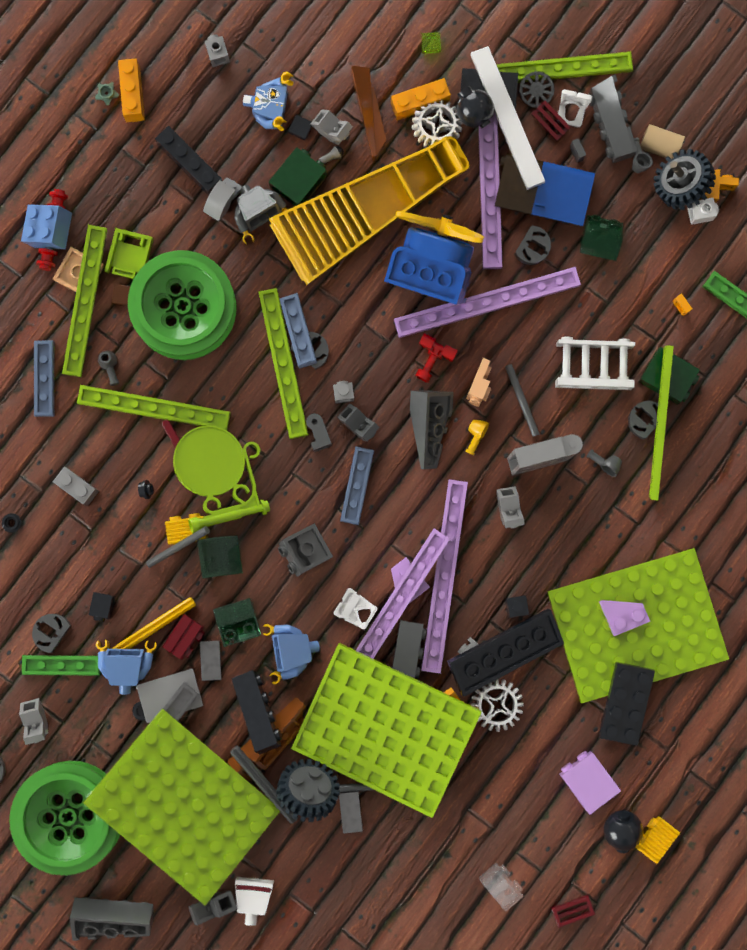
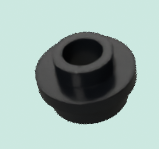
[138,480,154,499]
[2,513,22,533]

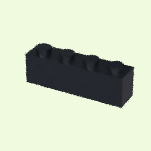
[155,125,222,196]
[231,670,282,754]

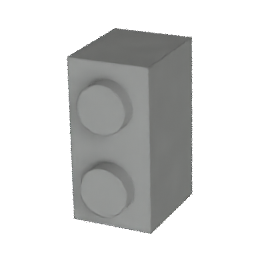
[53,466,99,506]

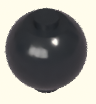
[456,86,494,129]
[603,810,643,853]

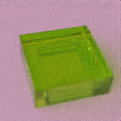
[421,32,441,54]

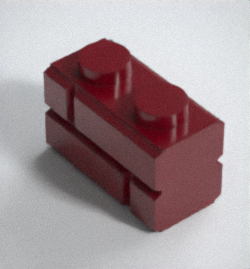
[162,614,205,660]

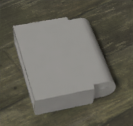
[507,435,583,476]

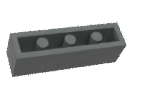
[392,620,426,679]

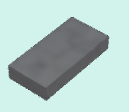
[200,641,222,681]
[163,682,199,721]
[339,791,363,834]

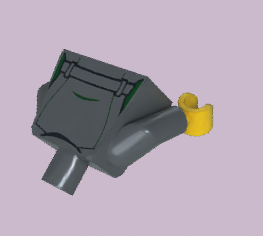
[234,185,288,245]

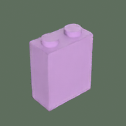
[559,751,621,814]

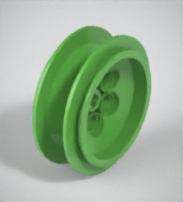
[128,250,237,360]
[10,761,120,875]

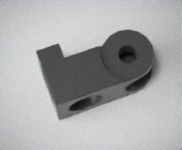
[306,413,332,453]

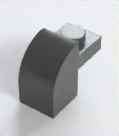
[337,403,380,441]
[188,890,237,925]

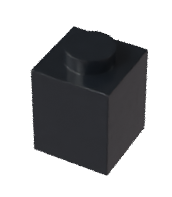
[88,592,116,622]
[505,595,529,618]

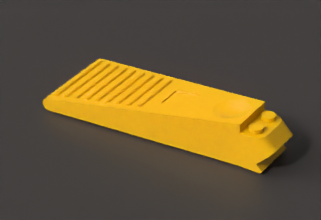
[269,136,469,285]

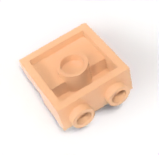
[466,358,492,407]

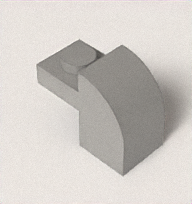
[311,110,353,145]
[203,177,242,221]
[496,486,525,528]
[19,698,48,745]

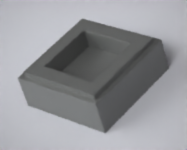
[570,139,586,163]

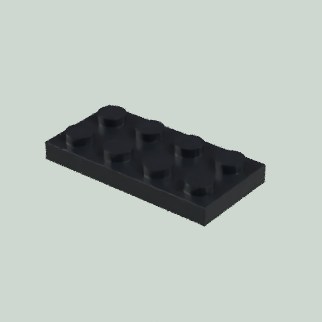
[599,662,655,746]

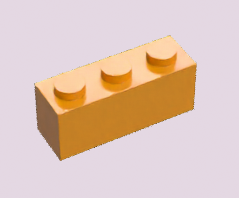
[118,58,145,122]
[391,78,451,121]

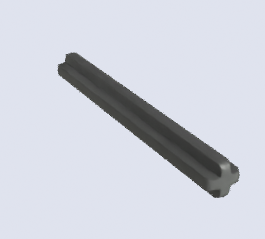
[230,746,299,824]

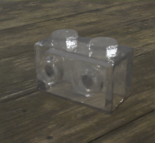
[479,862,524,912]

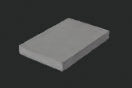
[136,668,203,723]

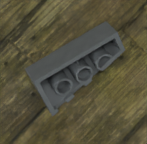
[589,75,637,163]
[70,897,154,941]

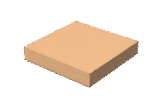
[53,247,105,292]

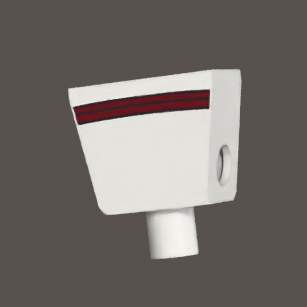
[235,877,274,926]

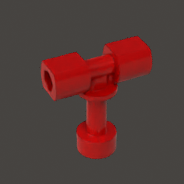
[415,333,458,383]

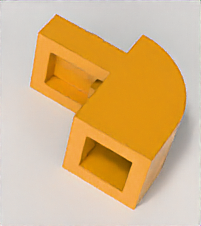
[698,169,739,203]

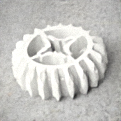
[412,100,462,147]
[471,679,524,732]

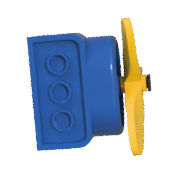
[384,211,484,305]

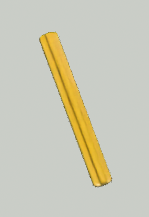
[111,597,196,649]

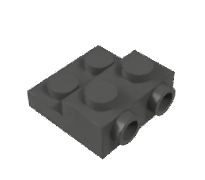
[278,523,333,577]

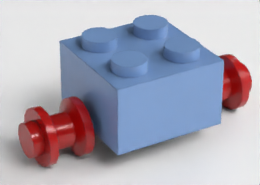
[21,189,72,271]

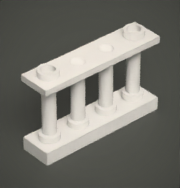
[555,337,635,390]

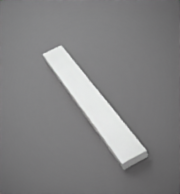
[471,46,545,190]

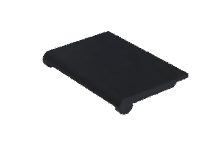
[460,68,518,109]

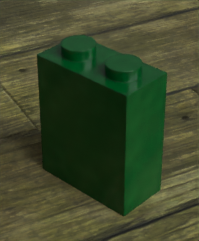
[269,147,327,206]
[638,346,700,405]

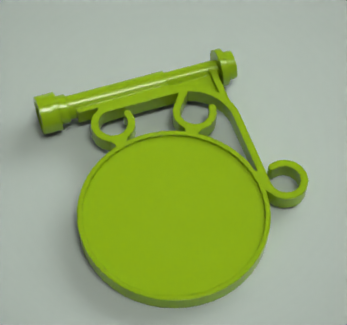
[173,426,270,534]

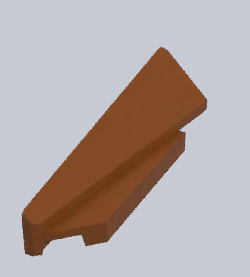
[351,66,386,161]
[227,698,306,782]

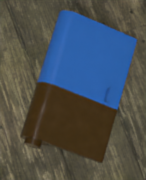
[494,153,595,227]

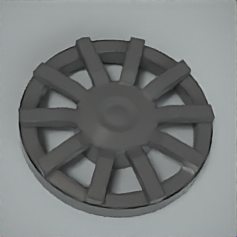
[519,71,554,108]

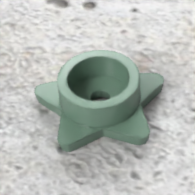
[95,82,119,106]

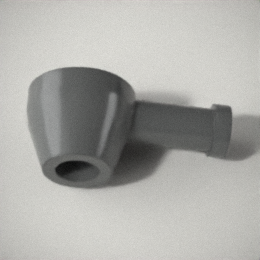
[632,137,652,173]
[98,350,119,386]
[586,449,622,477]

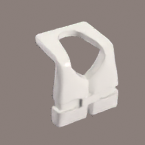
[557,89,592,128]
[333,588,378,630]

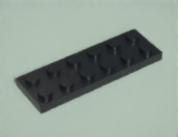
[447,609,564,697]

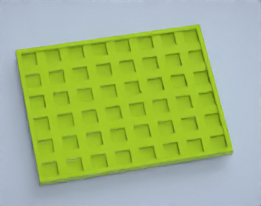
[547,548,729,703]
[291,643,482,818]
[83,709,280,906]

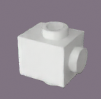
[687,197,719,225]

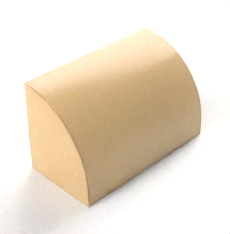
[641,124,685,159]

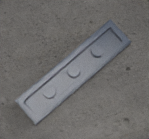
[280,293,317,369]
[34,340,54,417]
[340,446,374,525]

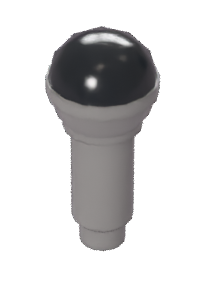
[319,146,344,164]

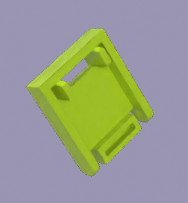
[105,228,153,279]

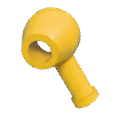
[465,420,489,455]

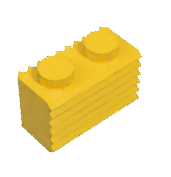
[165,513,208,545]
[635,816,680,864]

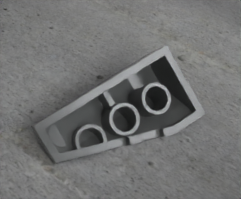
[410,390,454,469]

